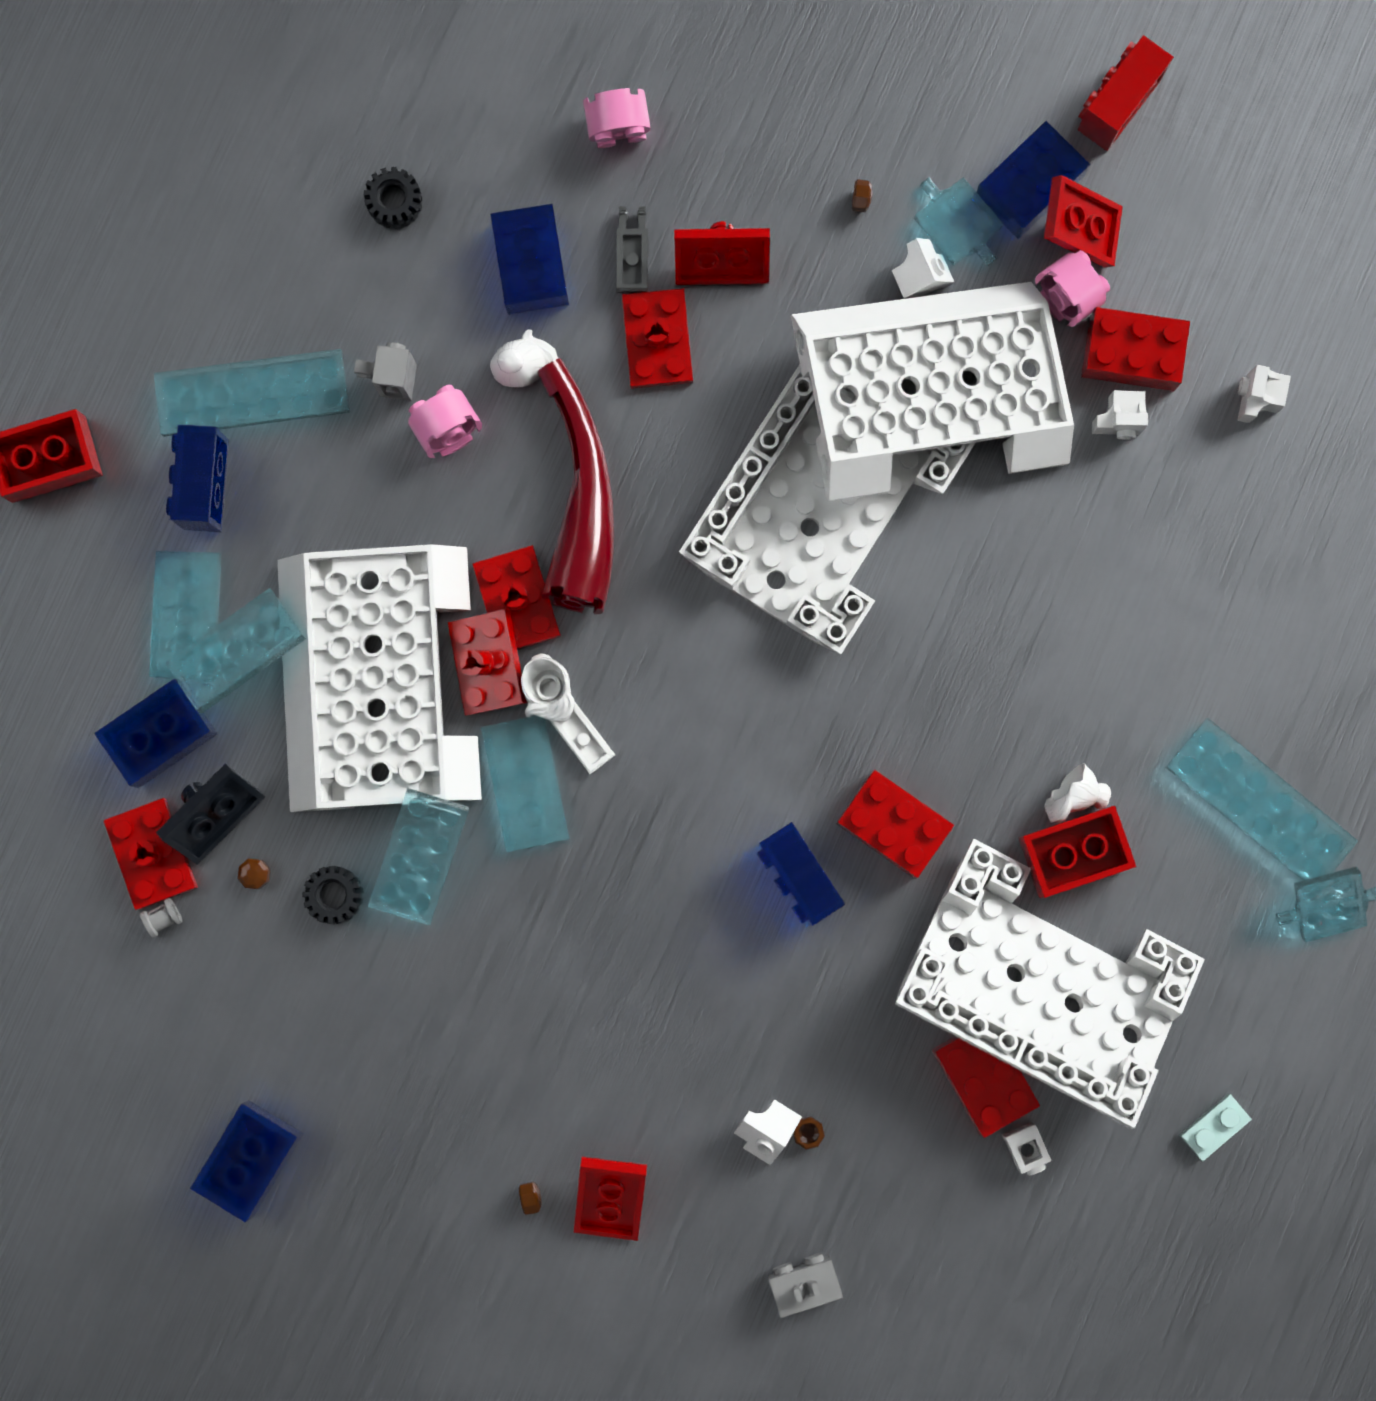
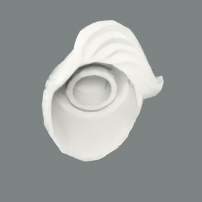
[490,329,558,387]
[521,653,575,722]
[1044,763,1111,824]

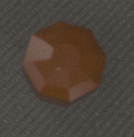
[852,179,873,212]
[238,859,271,889]
[793,1116,825,1149]
[519,1181,542,1215]

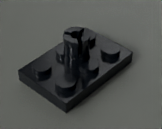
[156,763,265,865]

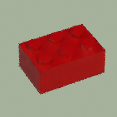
[1077,35,1174,151]
[1081,307,1190,391]
[0,409,103,503]
[836,770,954,879]
[1018,805,1137,898]
[932,1036,1040,1138]

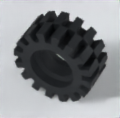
[363,167,423,229]
[302,866,364,924]

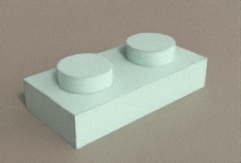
[1179,1094,1252,1161]

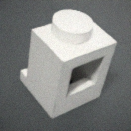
[1002,1122,1052,1176]

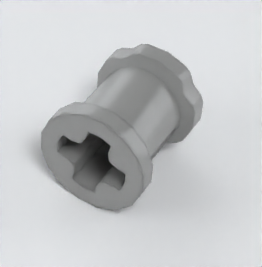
[140,898,183,938]

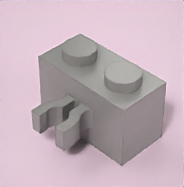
[354,342,417,401]
[768,1253,843,1318]

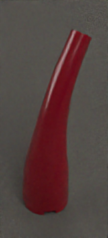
[537,358,614,615]

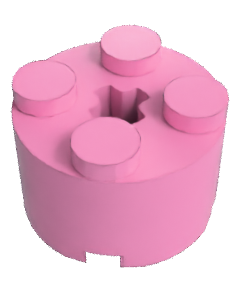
[583,88,651,148]
[1035,250,1110,327]
[408,385,482,458]

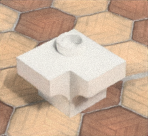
[892,238,954,299]
[1237,365,1291,423]
[1092,390,1148,440]
[734,1100,802,1165]

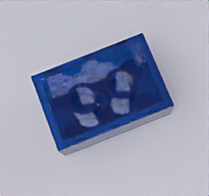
[975,121,1091,240]
[490,204,569,315]
[166,424,229,532]
[94,678,218,788]
[756,822,846,926]
[190,1100,304,1223]

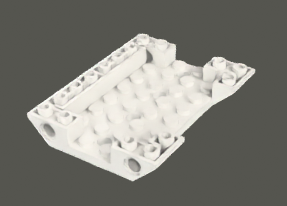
[790,282,1074,502]
[679,364,976,655]
[277,544,482,813]
[895,839,1204,1130]

